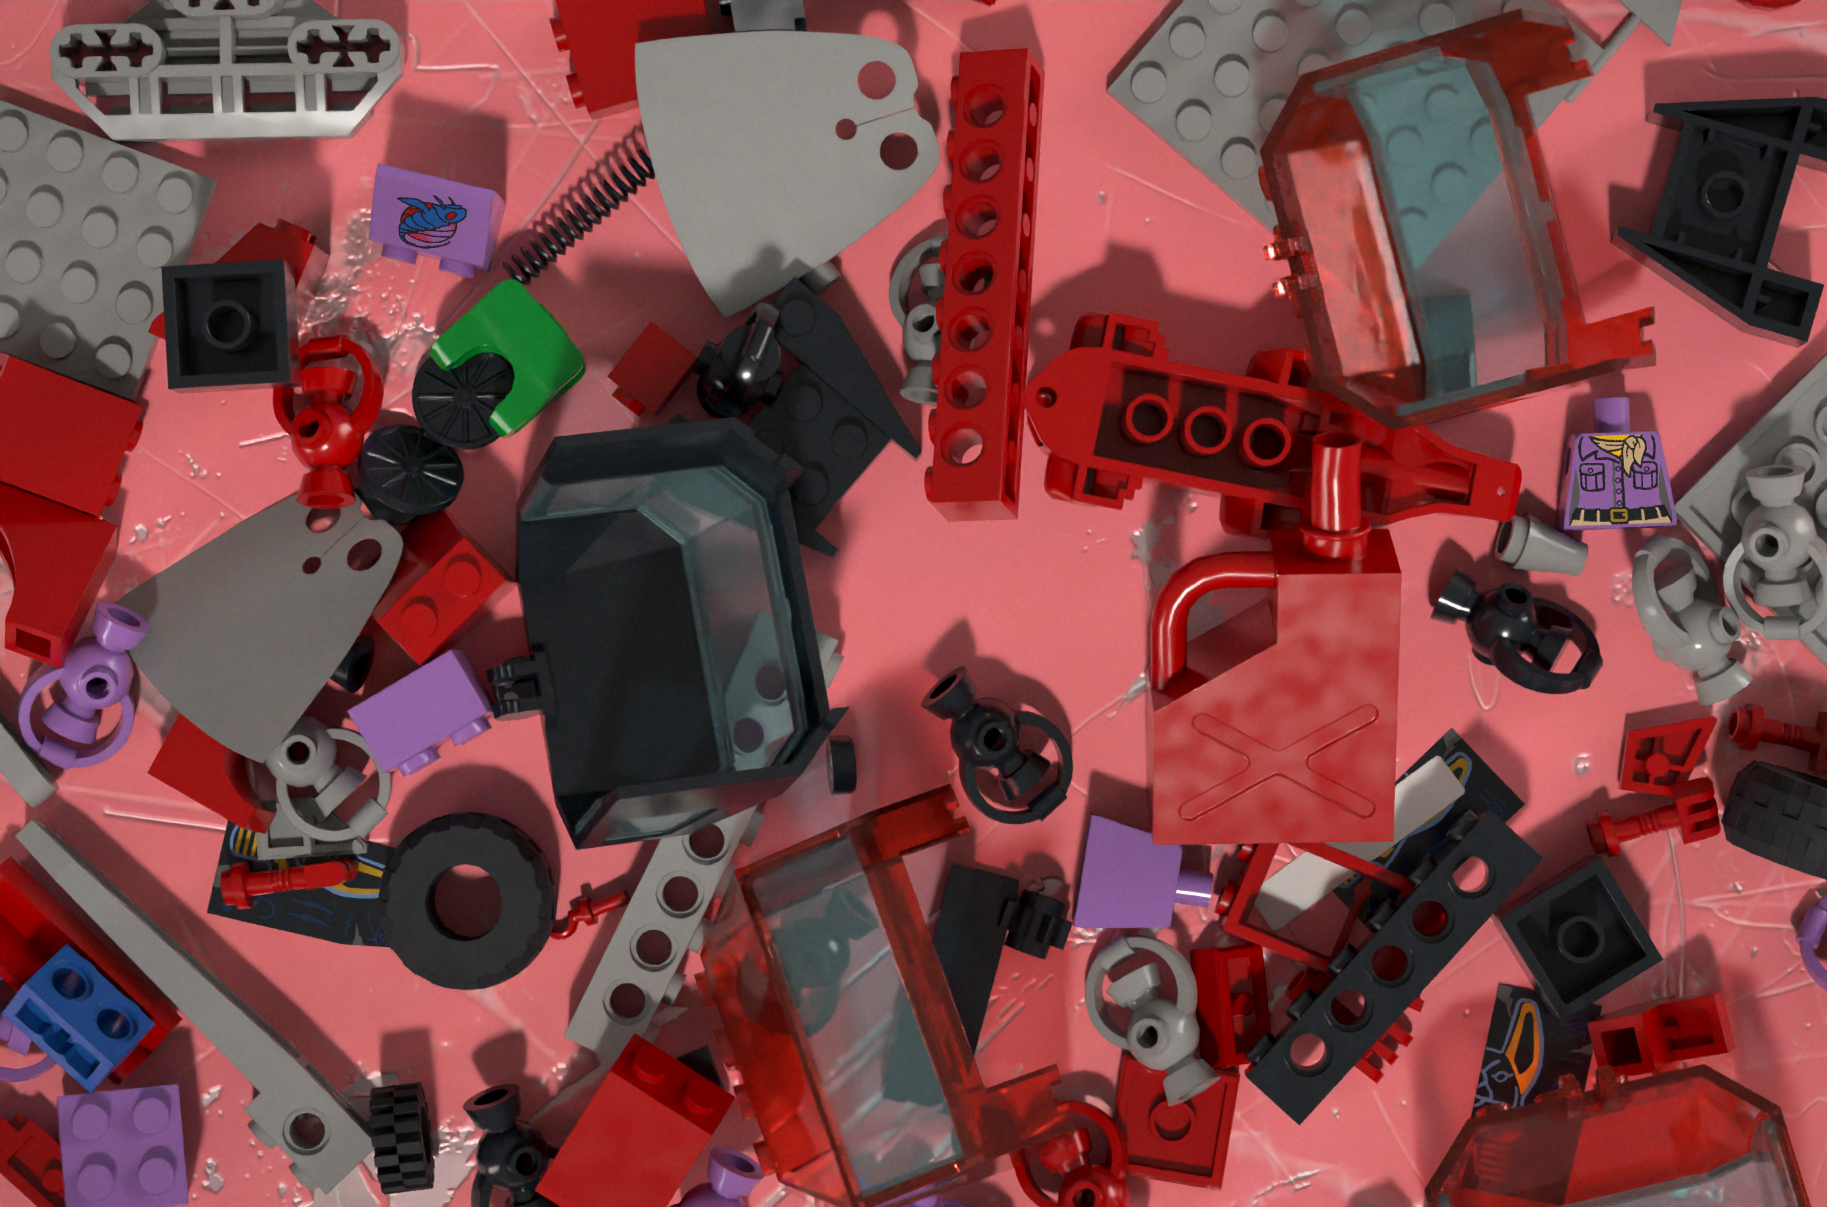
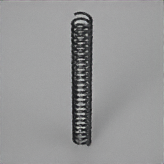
[502,141,655,285]

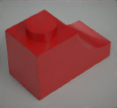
[147,713,276,834]

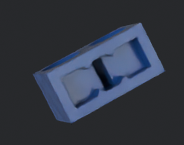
[2,944,155,1094]

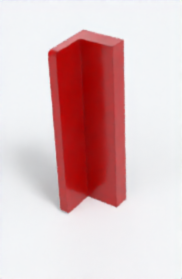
[0,856,182,1085]

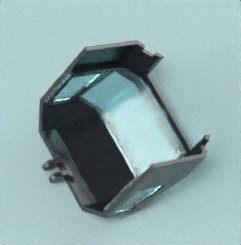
[486,417,850,850]

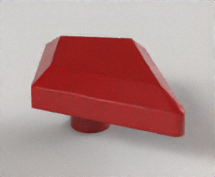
[1619,716,1717,797]

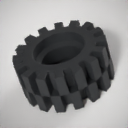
[369,1082,435,1195]

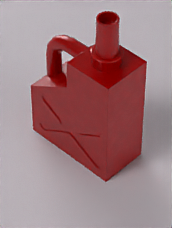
[1146,431,1402,845]

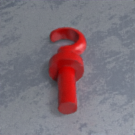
[550,890,630,940]

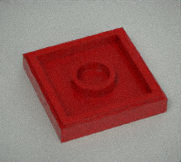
[1105,1053,1241,1191]

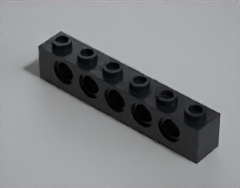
[1244,808,1544,1126]

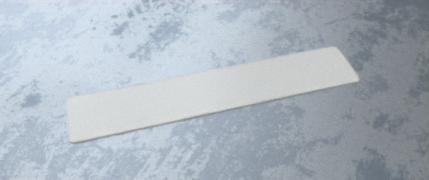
[1254,756,1465,931]

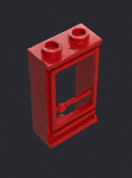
[1214,843,1445,1012]

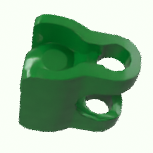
[429,279,586,439]

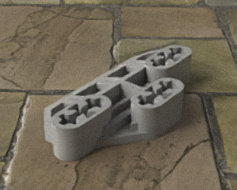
[50,0,406,143]

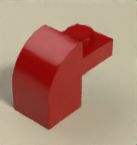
[1587,990,1736,1081]

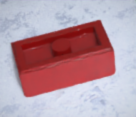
[1190,943,1271,1067]

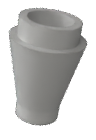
[1495,512,1588,577]

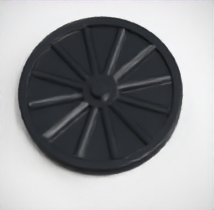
[412,352,515,450]
[358,424,464,515]

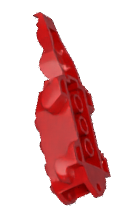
[1025,312,1522,542]

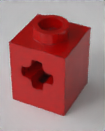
[607,321,698,417]

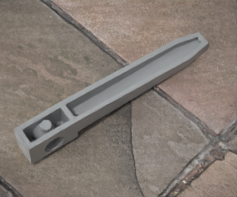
[15,818,374,1195]

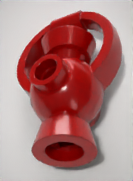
[272,334,384,509]
[1014,1098,1130,1207]

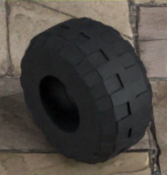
[1721,760,1827,880]
[377,812,558,990]

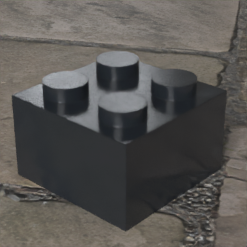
[161,259,301,394]
[1491,855,1663,1022]

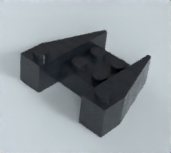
[1610,97,1827,348]
[668,276,922,558]

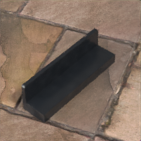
[892,862,1019,1107]

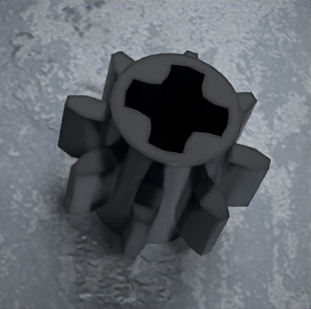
[997,889,1073,960]

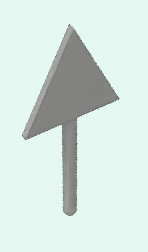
[1564,0,1682,103]

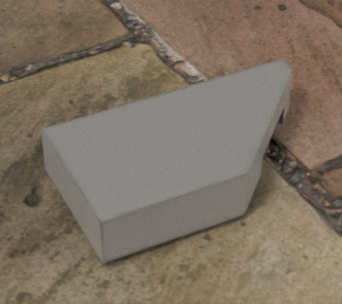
[256,797,369,860]

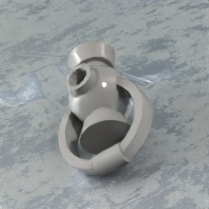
[889,234,993,406]
[1723,465,1827,640]
[1632,535,1753,706]
[265,714,392,842]
[1085,933,1221,1106]

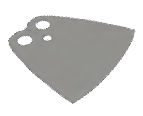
[635,30,940,318]
[115,492,403,763]

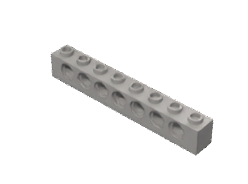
[564,609,844,1062]

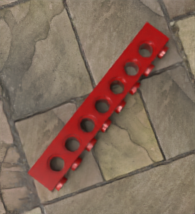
[924,48,1045,522]

